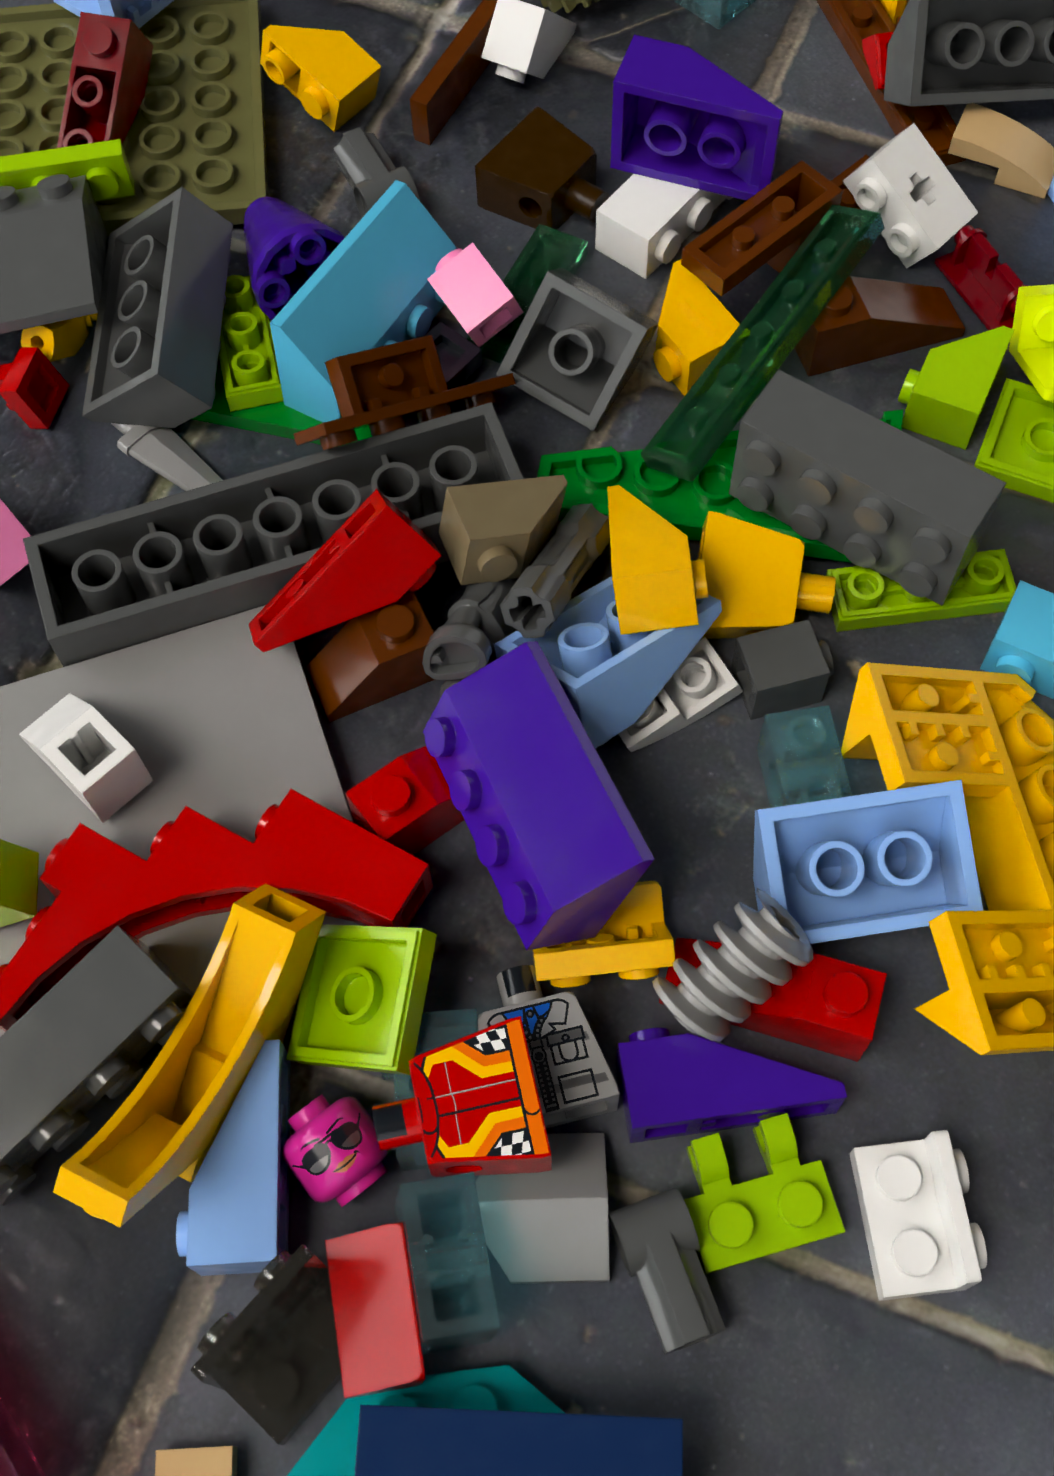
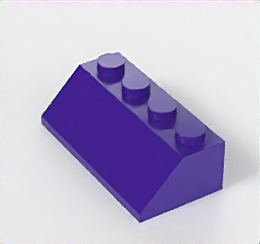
[423,641,654,951]

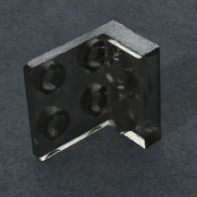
[191,1244,341,1446]

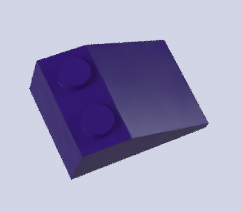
[610,34,783,201]

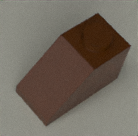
[305,591,436,723]

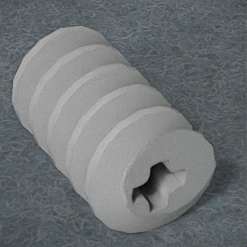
[652,888,814,1042]

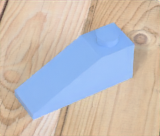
[176,1040,291,1276]

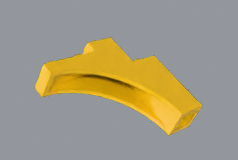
[53,883,326,1228]

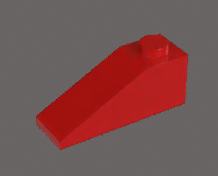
[249,489,442,653]
[345,746,464,855]
[659,937,887,1062]

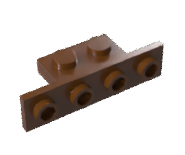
[293,335,516,451]

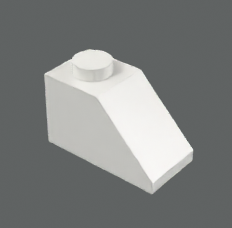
[481,0,577,84]

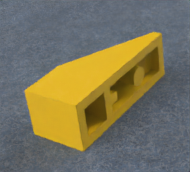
[607,485,708,635]

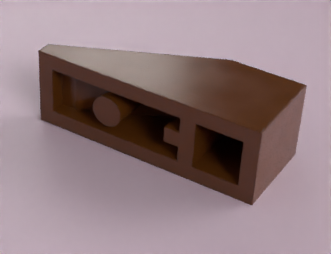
[788,276,965,377]

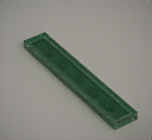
[641,204,885,482]

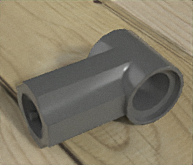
[333,127,420,218]
[608,1188,726,1354]

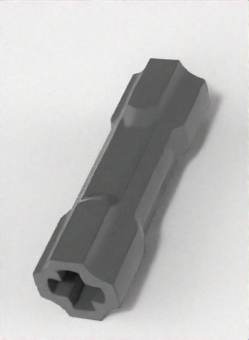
[500,504,610,638]

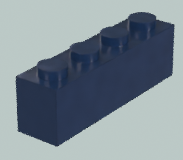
[355,1405,683,1476]

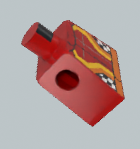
[372,1016,552,1177]

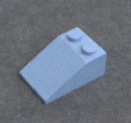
[494,576,722,748]

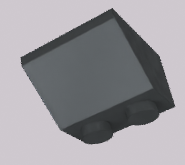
[496,268,658,431]

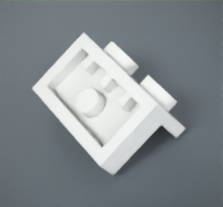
[849,1130,987,1301]

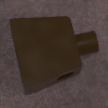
[475,106,609,233]

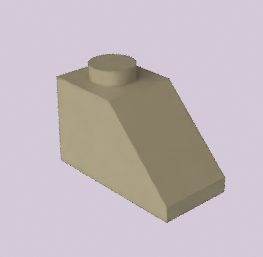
[438,475,568,585]

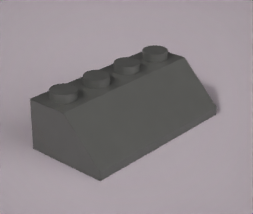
[884,0,1054,106]
[82,187,233,428]

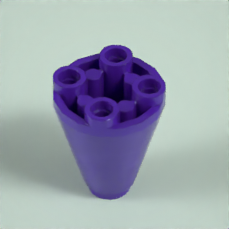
[243,197,345,321]

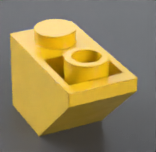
[260,25,382,132]

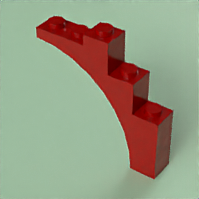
[0,789,433,1032]

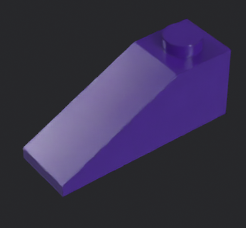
[616,1028,847,1143]

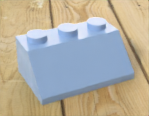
[753,780,983,944]

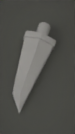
[111,423,223,491]

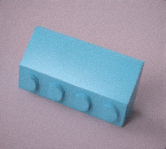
[270,180,456,423]

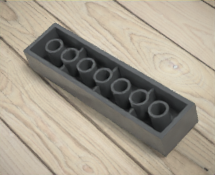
[23,402,523,667]

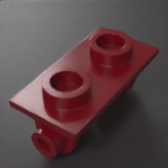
[934,225,1029,330]

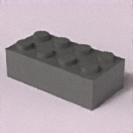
[729,370,1006,606]
[0,925,194,1206]

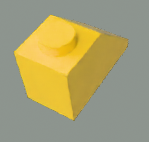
[653,259,747,398]

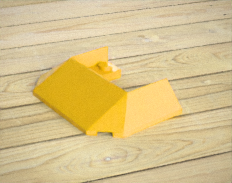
[839,662,1054,1055]

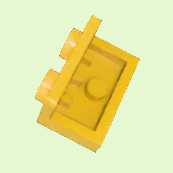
[532,880,675,988]

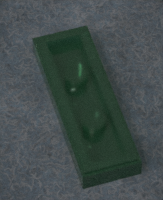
[467,224,588,363]

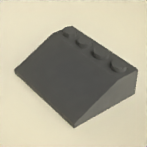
[0,174,108,334]

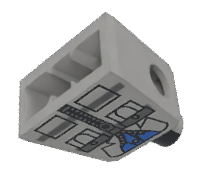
[478,965,619,1128]

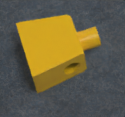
[698,511,836,639]

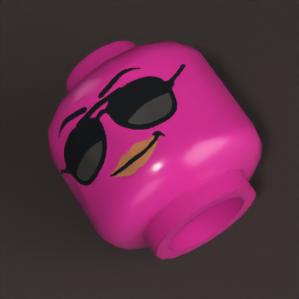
[282,1094,389,1207]

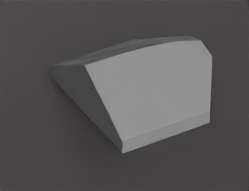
[475,1133,610,1284]

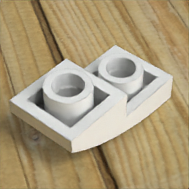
[619,637,743,752]

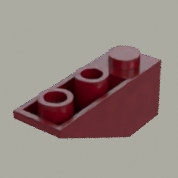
[57,12,154,148]

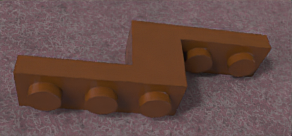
[681,154,872,297]

